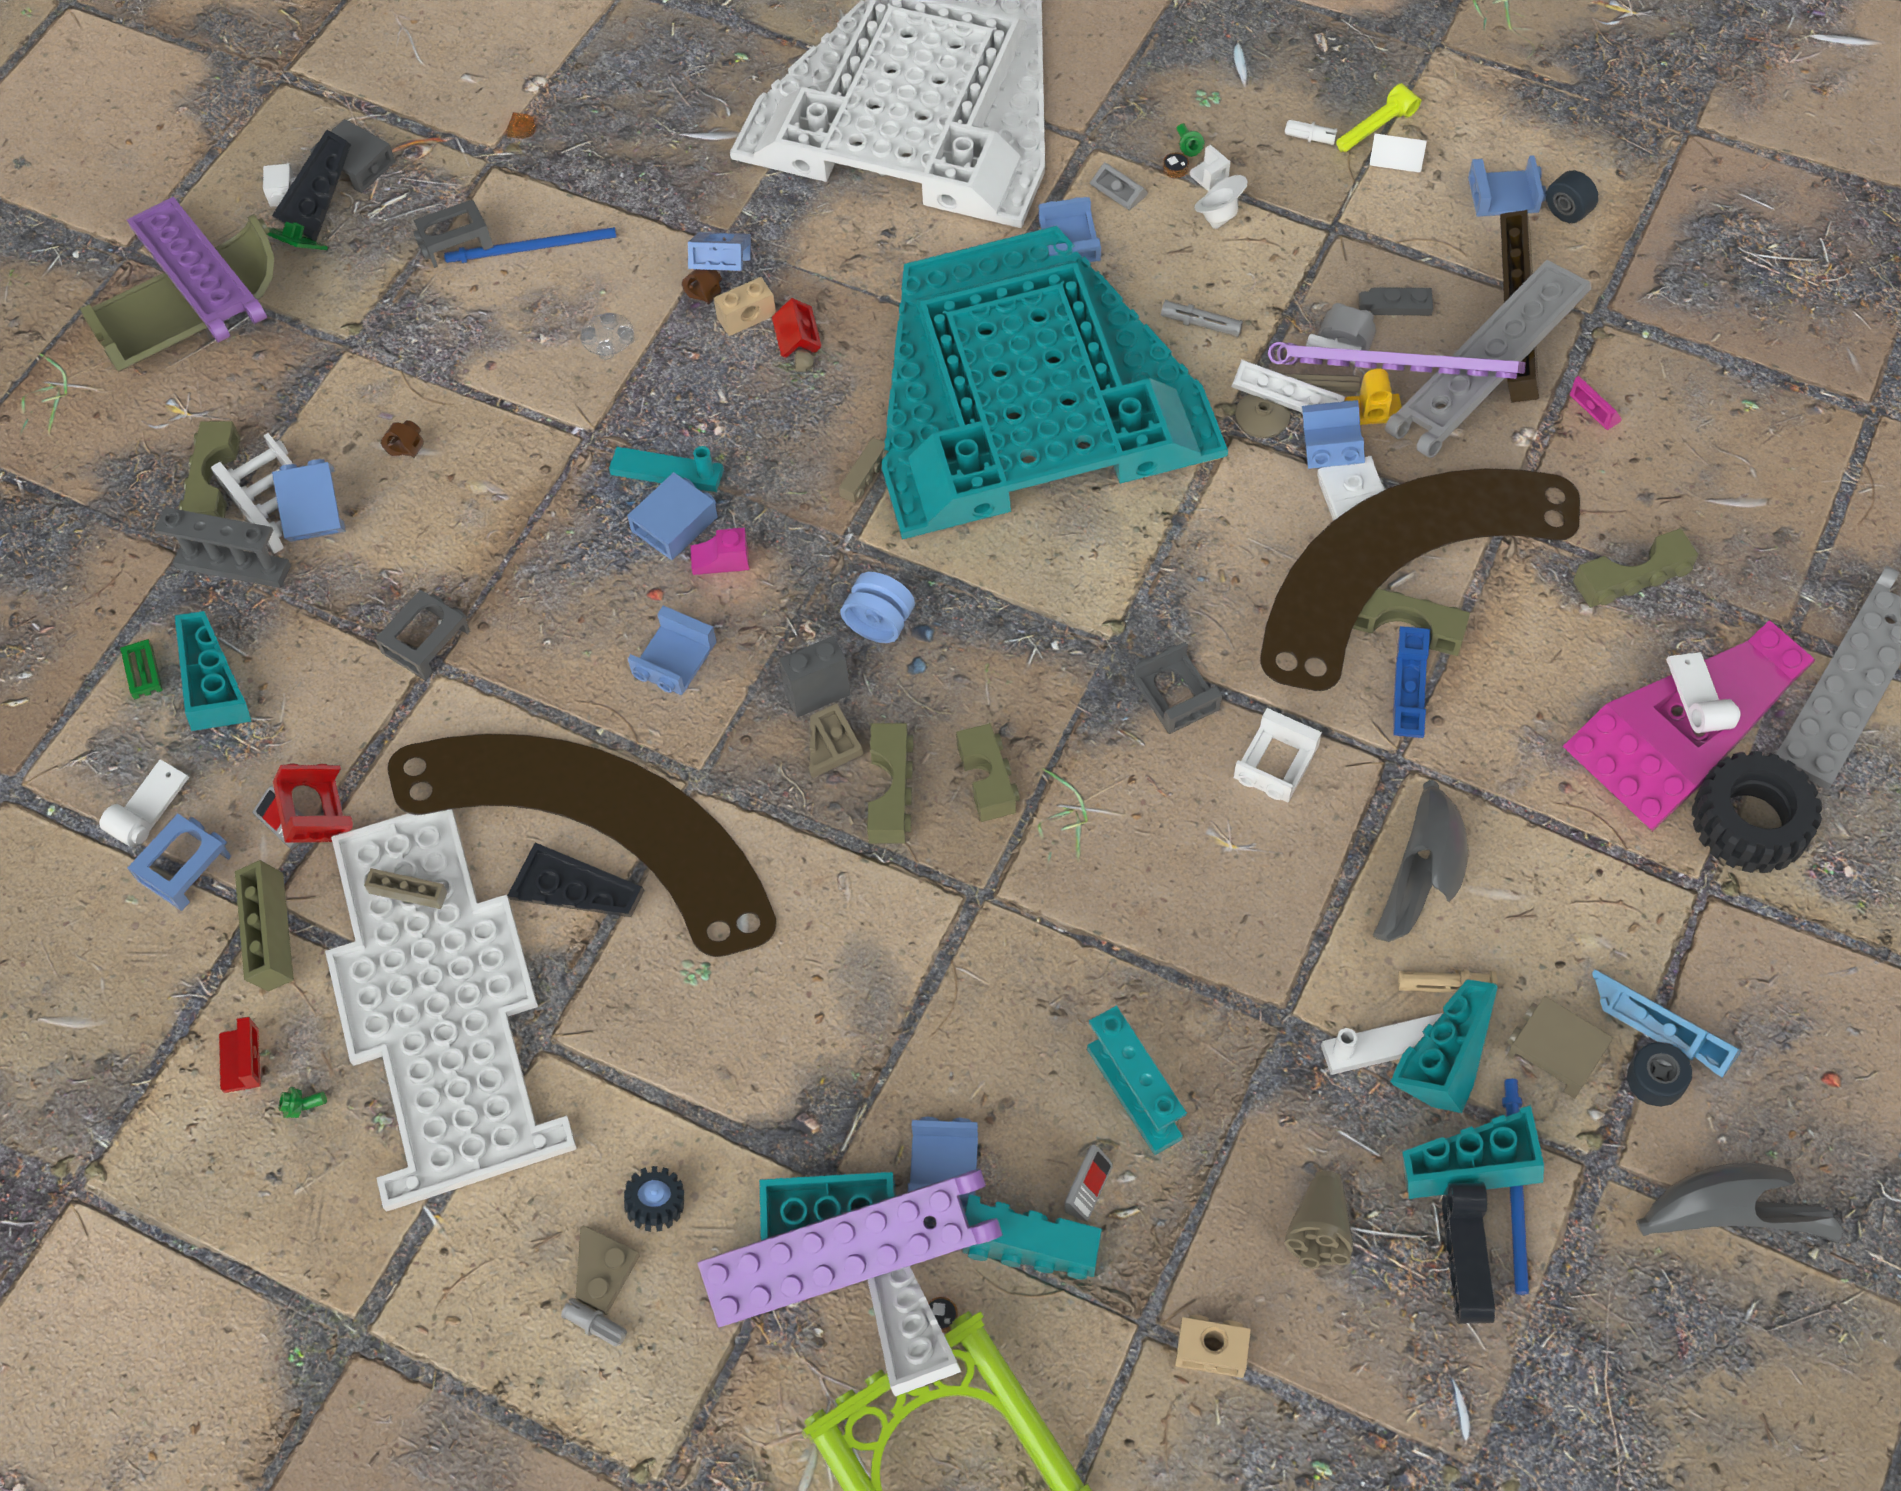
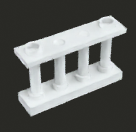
[211,433,293,554]

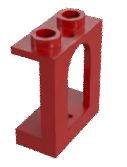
[273,763,353,843]

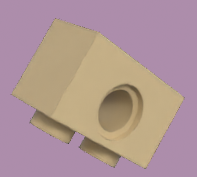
[713,277,776,336]
[1175,1315,1251,1378]

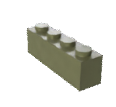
[235,860,294,991]

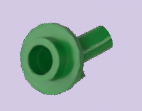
[1176,123,1204,157]
[278,1086,327,1119]

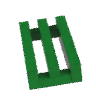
[120,639,163,700]

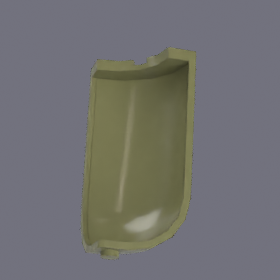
[80,214,274,372]

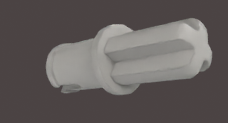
[561,1298,627,1346]

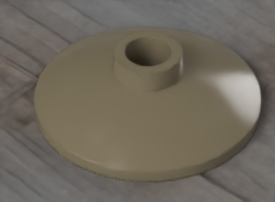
[1235,394,1290,438]

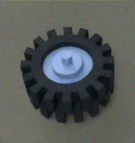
[624,1166,684,1232]

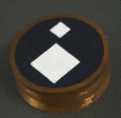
[1163,153,1189,178]
[928,1297,958,1333]

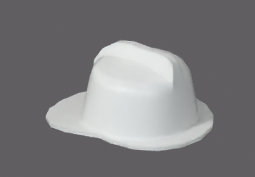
[1194,175,1248,229]

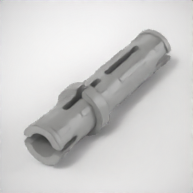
[1161,300,1243,337]

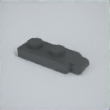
[1359,287,1433,316]

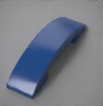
[1393,626,1430,738]

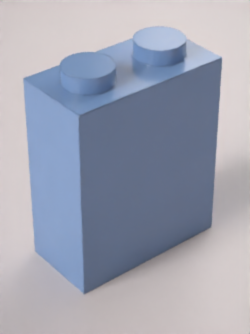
[627,472,718,560]

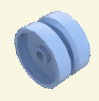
[840,571,915,643]

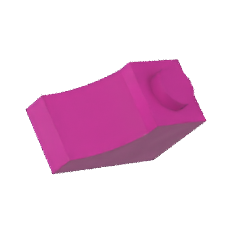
[691,528,749,575]

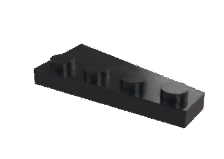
[272,130,351,242]
[507,842,645,917]

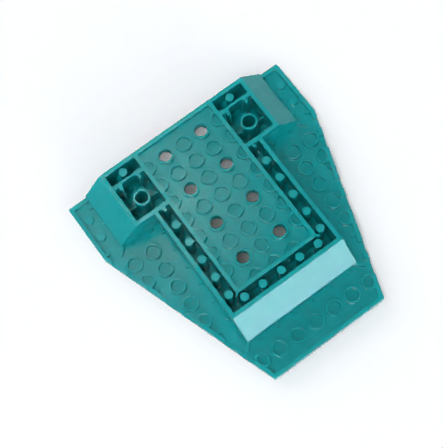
[882,226,1228,540]

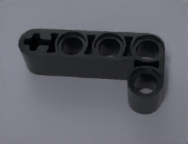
[1442,1182,1495,1324]

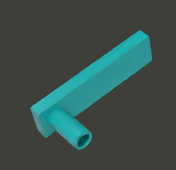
[609,446,724,493]

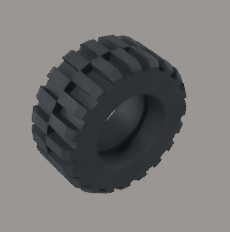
[1692,751,1822,873]

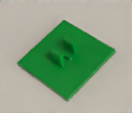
[266,222,328,250]

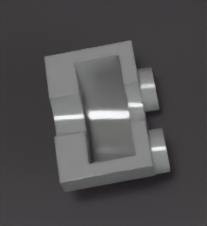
[1318,303,1376,351]

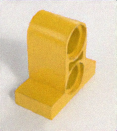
[1344,368,1402,425]

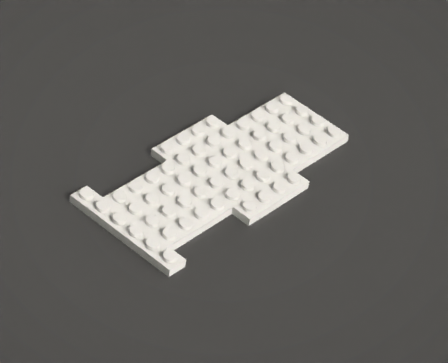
[325,809,577,1212]

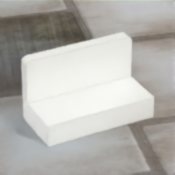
[1370,134,1427,172]

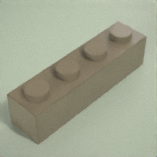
[839,437,888,503]
[364,868,448,909]

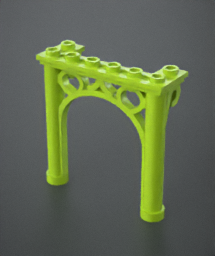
[802,1311,1092,1491]

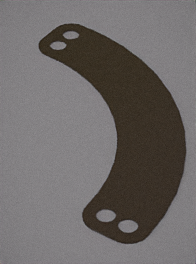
[1260,468,1580,691]
[387,734,776,957]

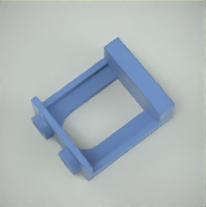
[688,232,751,271]
[128,813,231,911]

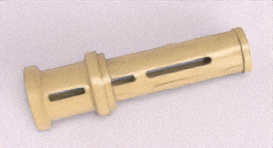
[1398,969,1497,999]

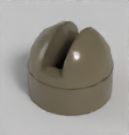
[795,350,814,372]

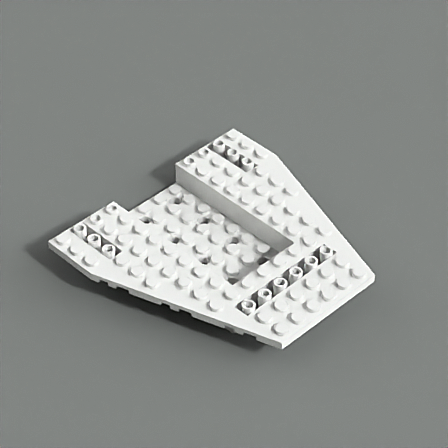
[730,0,1045,228]

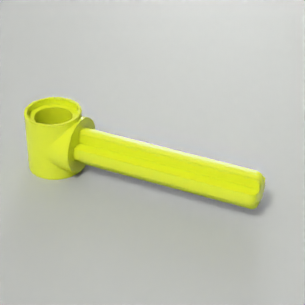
[1336,83,1421,152]

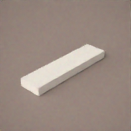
[1232,360,1345,413]

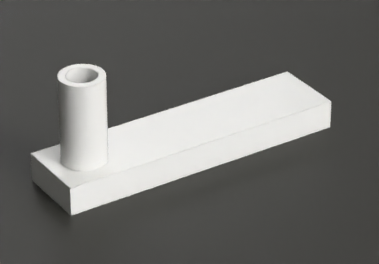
[1321,1013,1443,1075]

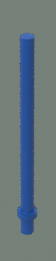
[444,227,617,263]
[1502,1079,1529,1295]

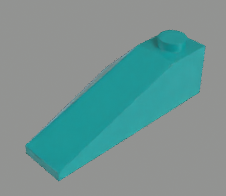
[1390,979,1498,1113]

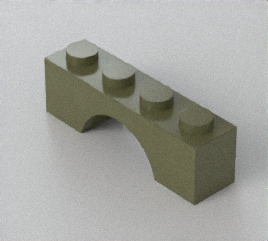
[179,421,241,518]
[1573,528,1699,608]
[1353,589,1470,656]
[867,723,914,844]

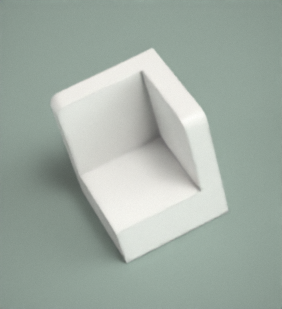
[1190,145,1230,192]

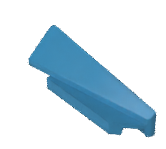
[1592,969,1742,1078]

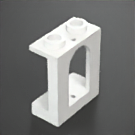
[1234,708,1322,802]

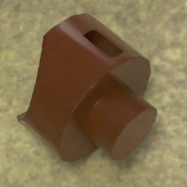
[682,269,722,304]
[381,420,424,458]

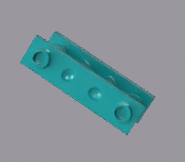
[1087,1005,1187,1156]

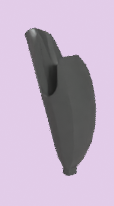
[1373,780,1469,942]
[1636,1163,1843,1244]

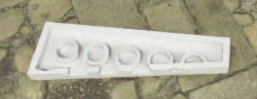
[868,1266,961,1396]

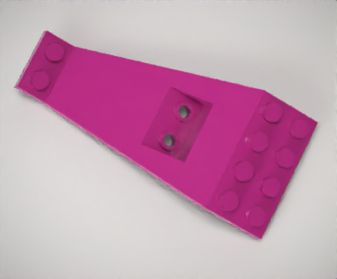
[1563,620,1815,832]

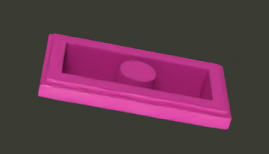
[1570,376,1622,430]

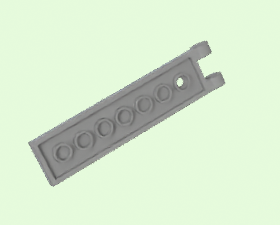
[1385,260,1591,458]
[1776,565,1901,790]

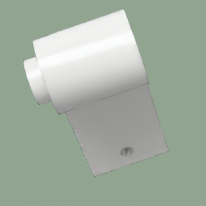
[1666,652,1740,733]
[99,760,189,847]

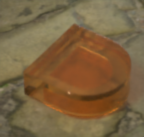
[506,112,536,139]

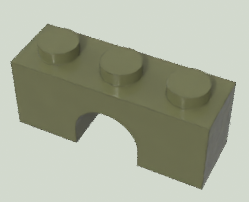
[956,723,1020,822]

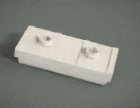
[1317,456,1385,521]

